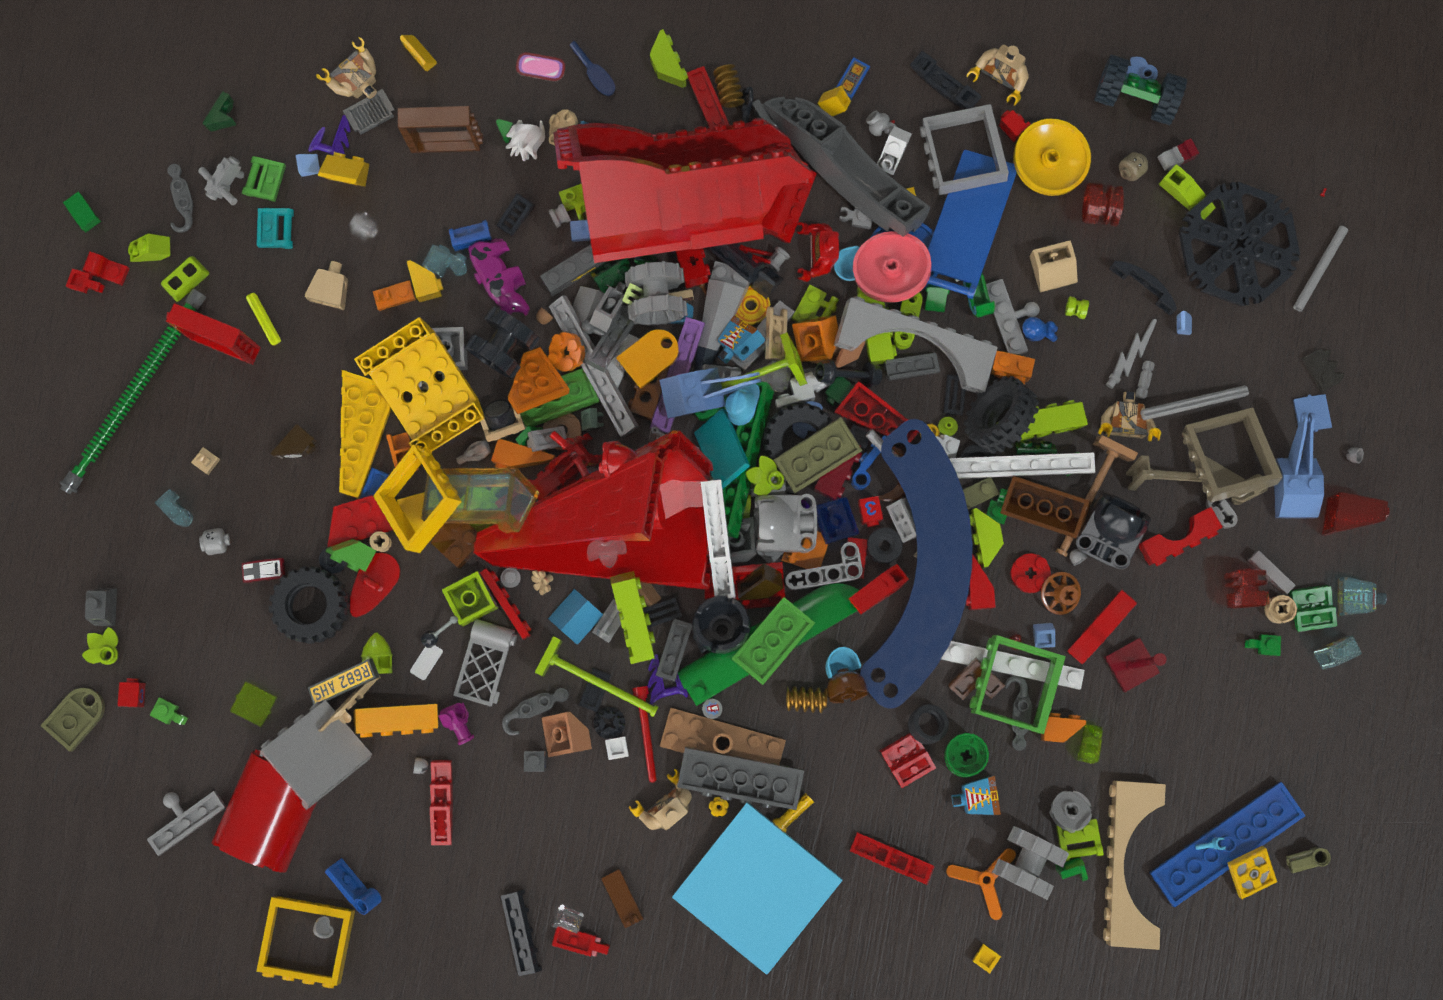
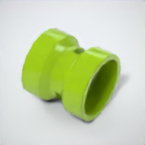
[1065,296,1089,319]

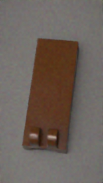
[601,869,644,928]

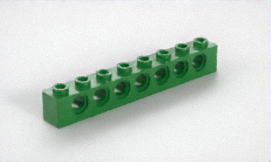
[722,380,774,538]

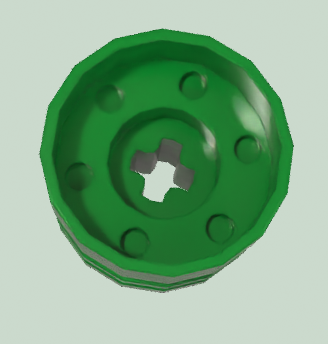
[944,733,989,778]

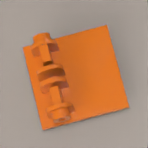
[781,531,831,569]

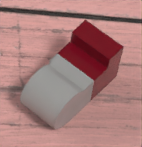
[1157,138,1199,171]

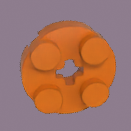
[548,332,585,372]

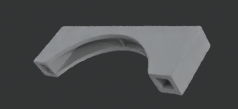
[834,297,997,394]

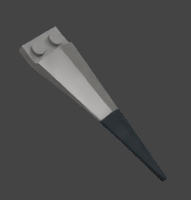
[694,261,750,371]

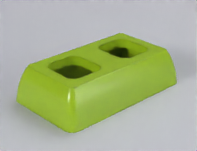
[161,256,209,302]

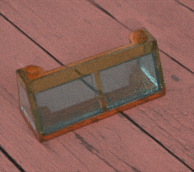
[421,468,539,533]

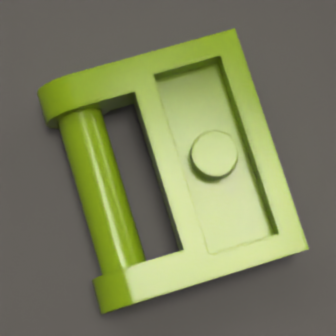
[1056,819,1103,861]

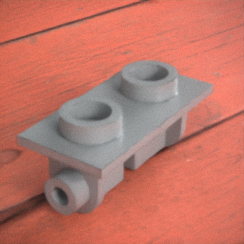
[592,599,621,643]

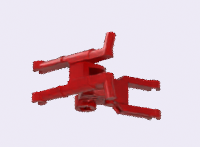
[496,431,603,508]

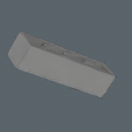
[1247,551,1295,595]

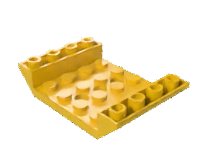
[354,317,485,451]

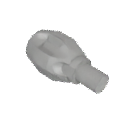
[456,440,491,465]

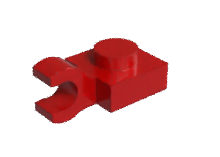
[66,269,105,294]

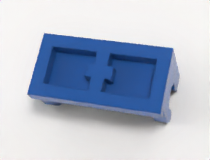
[449,220,492,251]

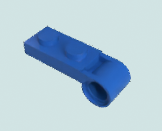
[851,435,886,490]
[325,858,381,915]

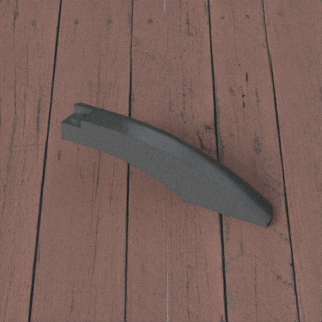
[763,97,930,237]

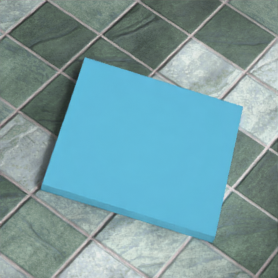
[672,802,843,975]

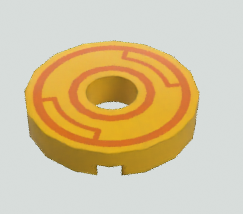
[735,286,770,325]

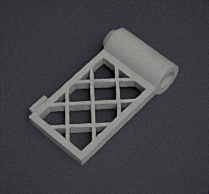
[454,619,517,707]

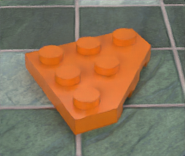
[508,347,570,414]

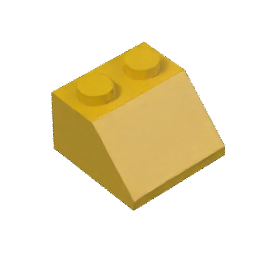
[318,152,369,187]

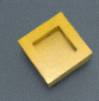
[972,944,1001,973]

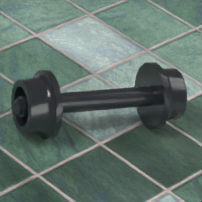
[815,359,882,388]

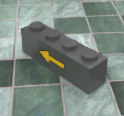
[540,245,607,297]

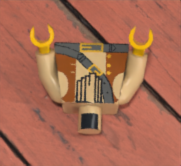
[316,37,377,99]
[967,45,1029,105]
[1098,392,1161,441]
[629,769,692,830]

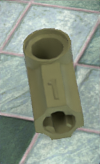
[1286,846,1331,873]

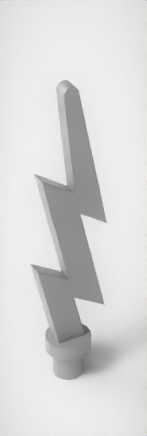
[1106,319,1157,389]

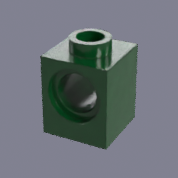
[824,377,854,407]

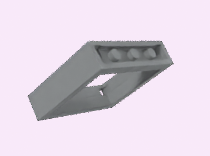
[920,104,1009,195]

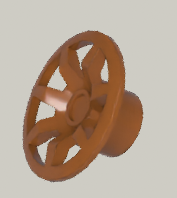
[1041,572,1081,615]

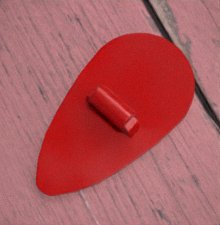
[350,553,400,617]

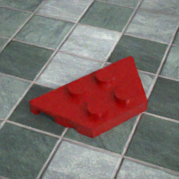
[327,495,393,547]

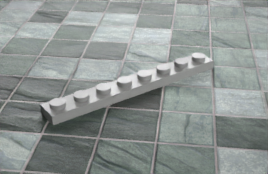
[549,295,639,437]

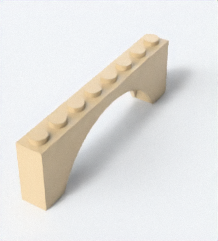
[1103,781,1166,950]

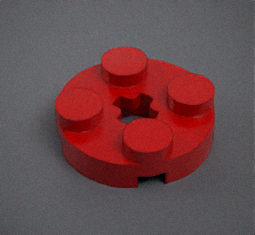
[1010,553,1051,593]

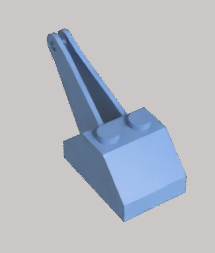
[660,368,761,419]
[1274,413,1324,518]

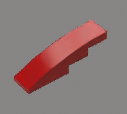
[1067,590,1137,664]
[430,760,453,845]
[850,832,935,885]

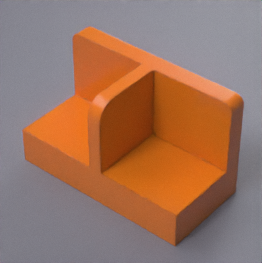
[386,432,419,471]

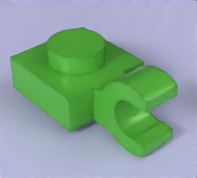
[150,697,188,725]

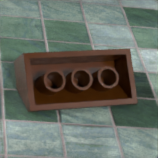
[1000,476,1091,539]

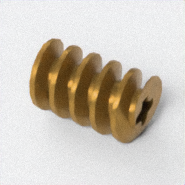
[713,64,745,108]
[786,686,827,713]

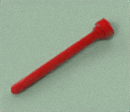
[632,686,657,783]

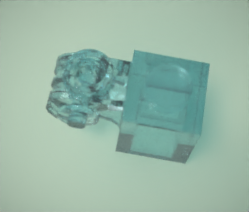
[422,245,467,278]

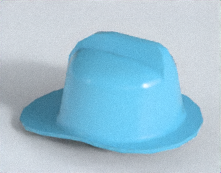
[725,382,760,426]

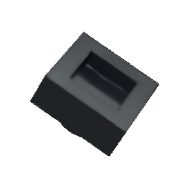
[851,424,870,450]

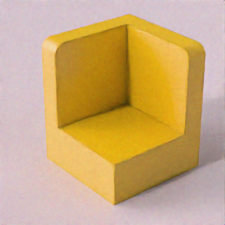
[818,85,851,116]

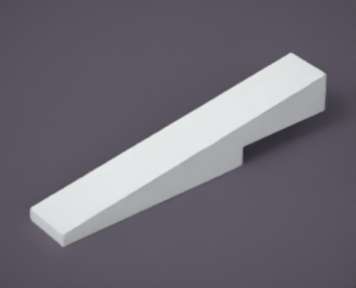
[701,479,736,599]

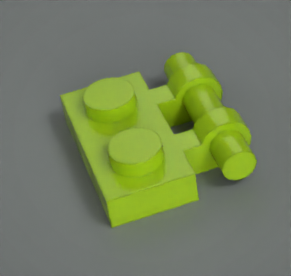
[792,285,839,322]

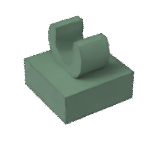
[581,408,604,431]

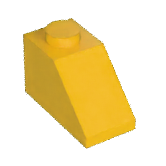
[407,260,443,302]

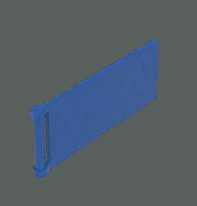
[927,150,1017,299]

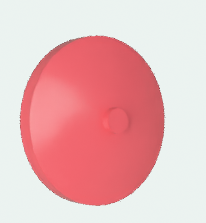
[853,231,932,302]

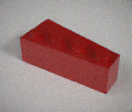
[834,381,920,445]

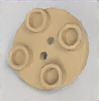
[549,110,578,146]

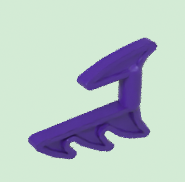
[308,115,351,155]
[648,654,688,704]

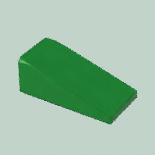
[63,191,101,232]

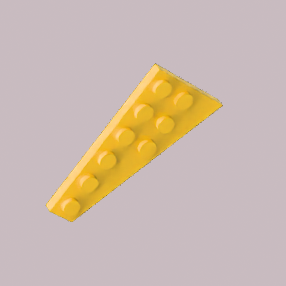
[339,370,391,499]

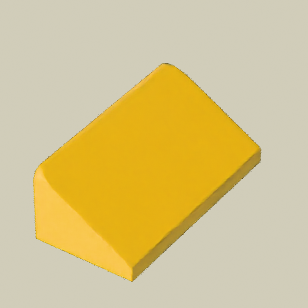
[400,35,437,71]

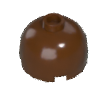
[827,668,868,703]

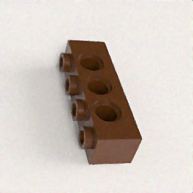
[628,341,672,422]

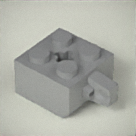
[432,327,468,381]

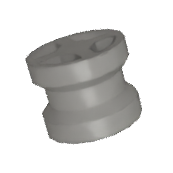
[549,204,571,228]

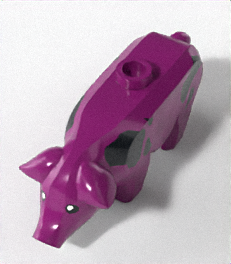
[468,238,530,316]

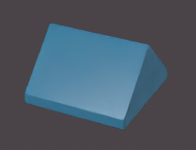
[548,589,603,645]

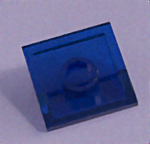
[816,497,860,544]

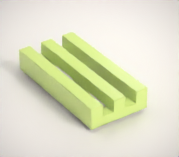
[622,283,644,305]

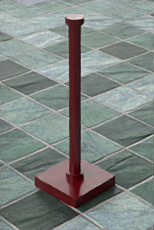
[1104,638,1167,692]

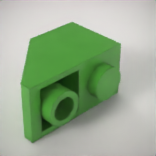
[325,539,376,572]

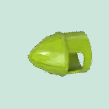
[361,633,393,674]

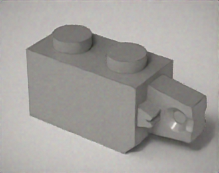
[589,281,626,333]

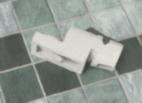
[775,368,831,411]

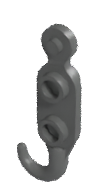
[167,164,193,233]
[1004,676,1032,751]
[502,688,569,736]

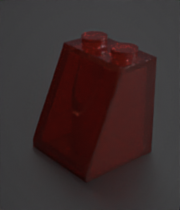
[1322,492,1390,536]

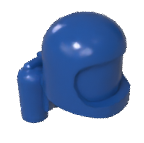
[1022,317,1058,342]

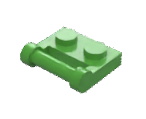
[242,156,286,202]

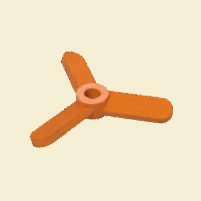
[946,848,1016,920]

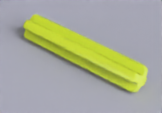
[246,293,281,345]

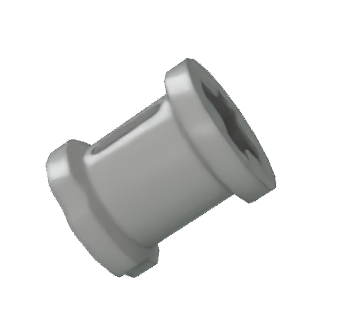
[765,246,790,272]

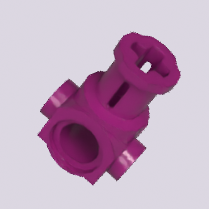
[438,703,474,745]

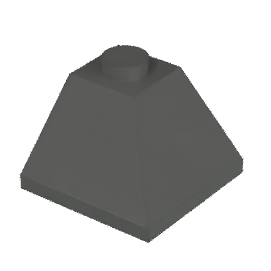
[728,517,756,566]

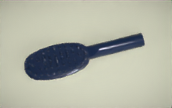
[569,41,615,96]

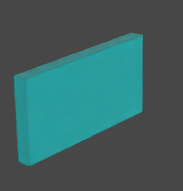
[694,408,750,489]

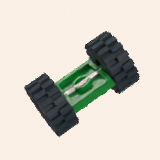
[1094,54,1187,125]

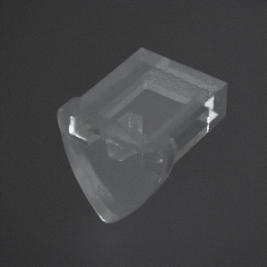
[551,904,584,934]

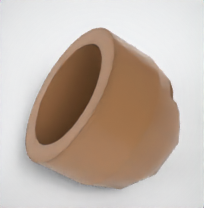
[536,308,553,324]

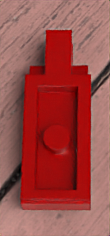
[552,925,610,957]

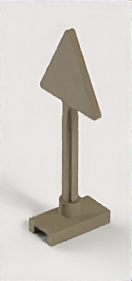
[1126,455,1245,500]

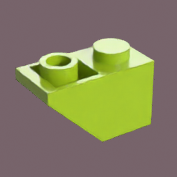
[128,234,170,262]

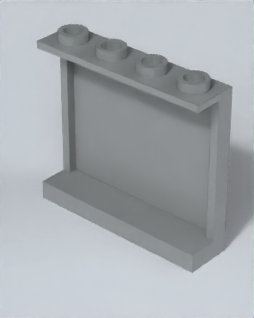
[260,700,372,810]

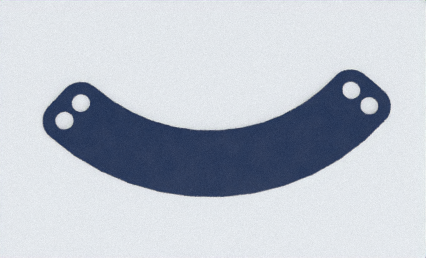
[860,419,973,708]

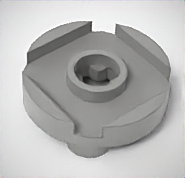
[1050,791,1092,833]

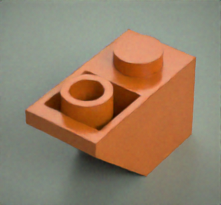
[1041,713,1086,742]

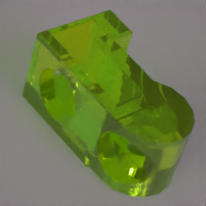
[1077,723,1102,764]

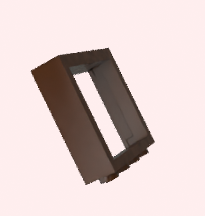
[398,106,483,153]

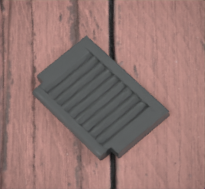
[343,89,395,135]

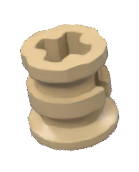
[370,532,392,552]

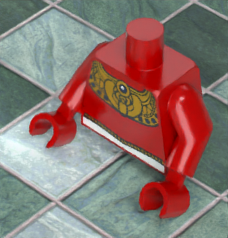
[797,222,839,282]

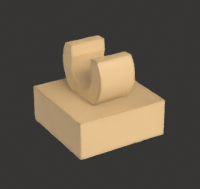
[191,447,220,475]

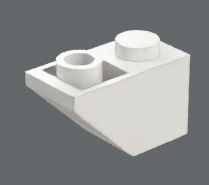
[877,126,912,175]

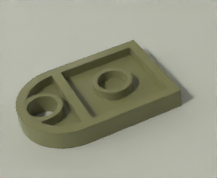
[41,688,105,752]

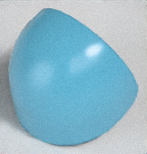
[834,246,860,281]
[825,647,861,678]

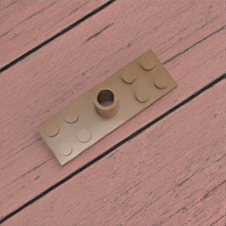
[660,708,786,764]

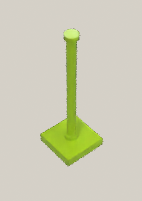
[721,332,808,389]
[535,636,659,717]

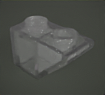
[752,361,791,392]

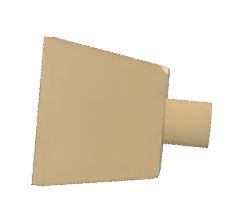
[305,261,348,310]

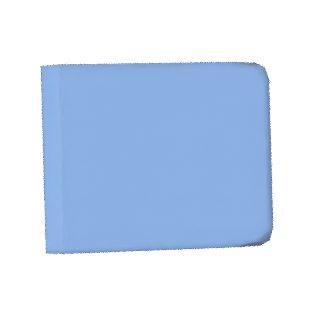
[296,154,320,177]
[1177,311,1192,335]
[1033,623,1055,648]

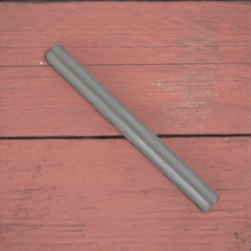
[1140,385,1249,420]

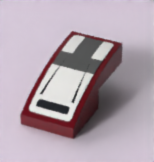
[241,558,285,583]

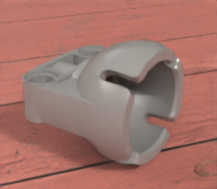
[753,494,817,553]

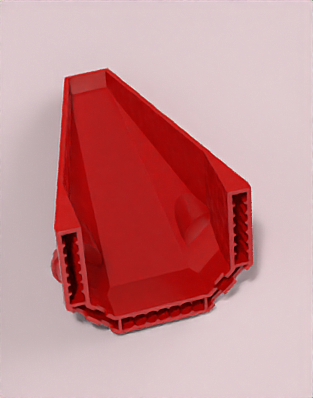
[473,431,713,589]

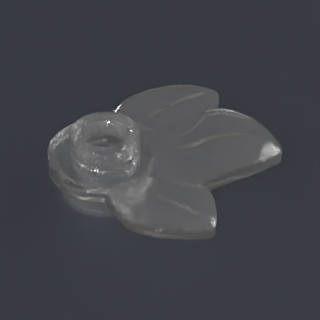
[587,540,627,568]

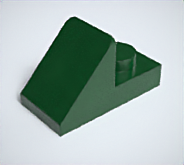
[202,91,236,132]

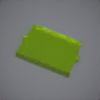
[230,682,277,727]

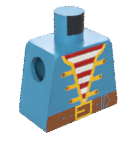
[718,316,766,364]
[951,776,1001,815]

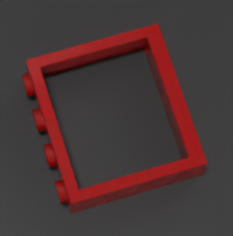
[166,303,261,365]

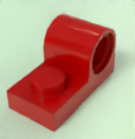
[82,252,130,286]

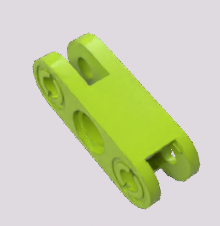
[893,293,922,350]

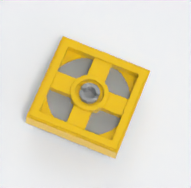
[1227,845,1277,899]

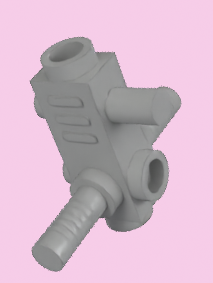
[198,156,244,205]

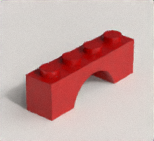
[1138,507,1223,566]

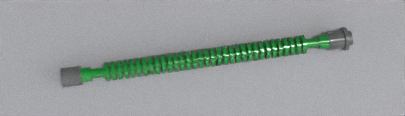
[59,289,207,495]

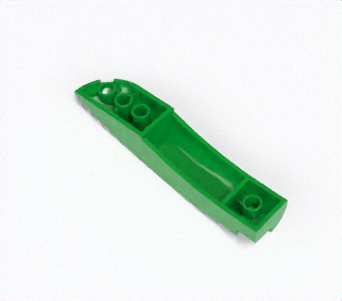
[678,583,859,706]

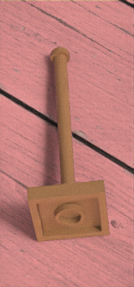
[1056,435,1138,557]

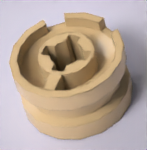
[1264,595,1297,624]

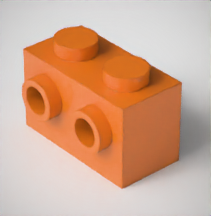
[990,351,1035,383]

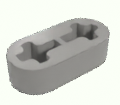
[1206,499,1238,529]

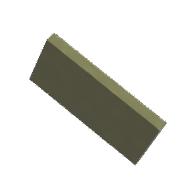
[773,417,862,493]

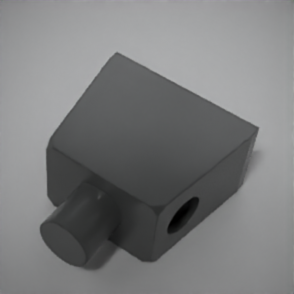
[85,588,117,626]

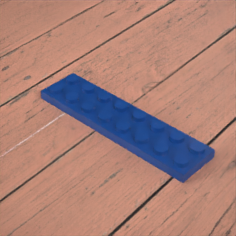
[1149,782,1305,908]

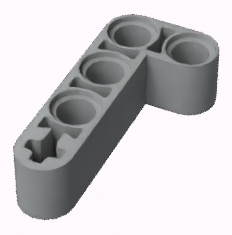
[785,542,862,590]

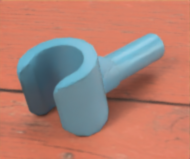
[1195,837,1226,850]

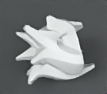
[506,120,545,161]

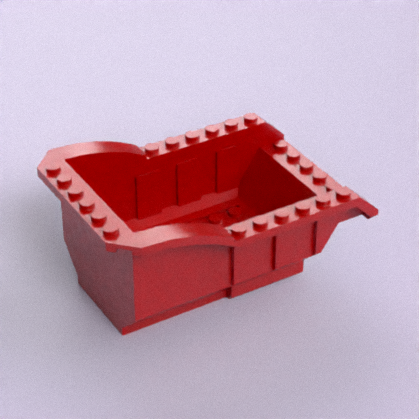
[553,118,813,263]

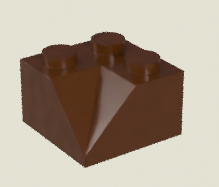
[431,512,478,569]

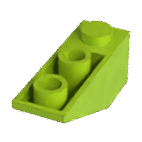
[1159,164,1216,220]

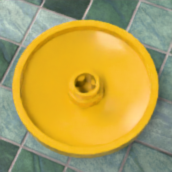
[1013,119,1091,196]

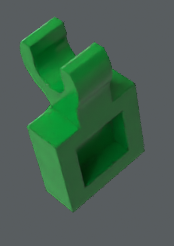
[986,488,1008,525]
[1245,634,1281,656]

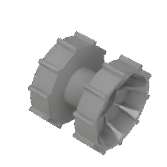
[625,261,688,326]
[992,826,1069,900]

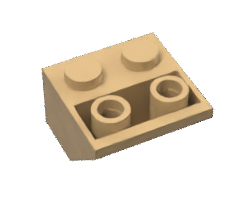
[1029,240,1078,293]

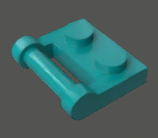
[257,208,294,249]

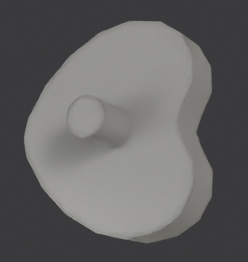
[313,916,334,939]

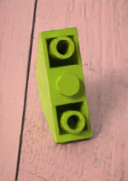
[650,29,688,88]
[969,508,1004,569]

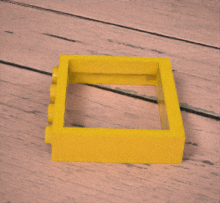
[373,444,462,553]
[256,896,355,988]

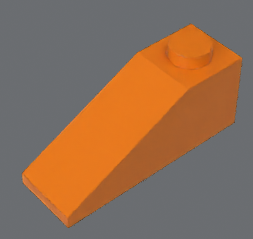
[491,439,556,470]

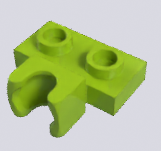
[559,184,585,220]

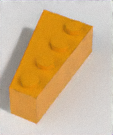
[354,704,438,738]

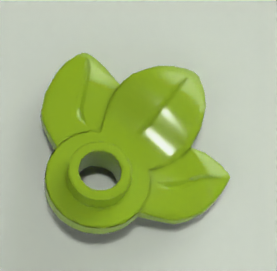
[746,456,784,496]
[82,627,118,665]

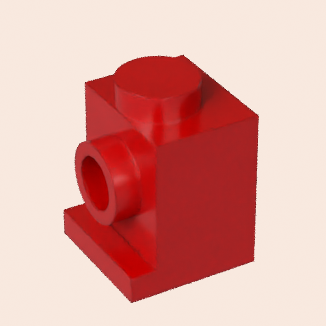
[999,110,1031,142]

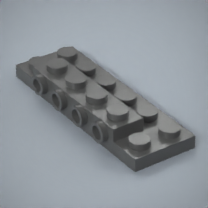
[677,747,804,810]

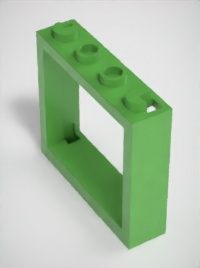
[970,635,1066,734]

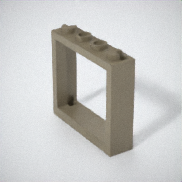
[1182,408,1282,503]

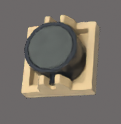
[480,399,525,442]

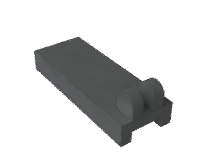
[884,353,940,381]

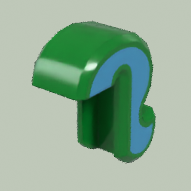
[963,273,995,318]

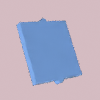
[1293,394,1332,432]

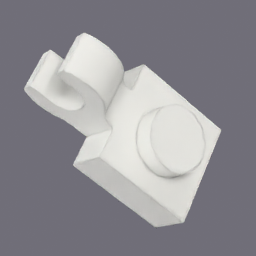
[936,435,960,458]

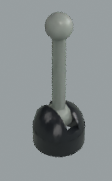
[421,616,458,648]

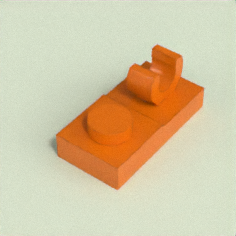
[373,280,416,311]

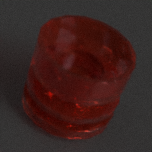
[1082,182,1124,227]
[1224,568,1270,608]

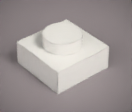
[605,737,629,760]

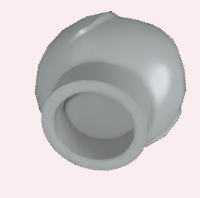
[866,110,896,136]

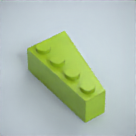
[996,400,1088,442]
[610,571,656,664]

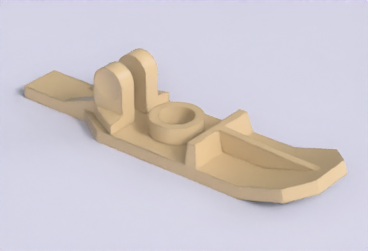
[318,675,381,732]

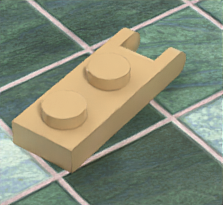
[765,307,787,361]

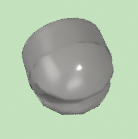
[1346,447,1364,464]
[1070,549,1087,566]
[413,757,428,774]

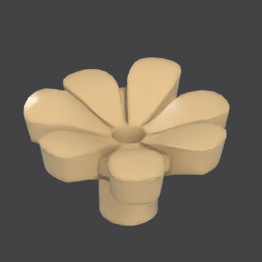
[531,570,553,595]

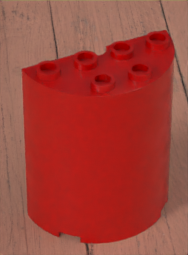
[211,749,317,873]

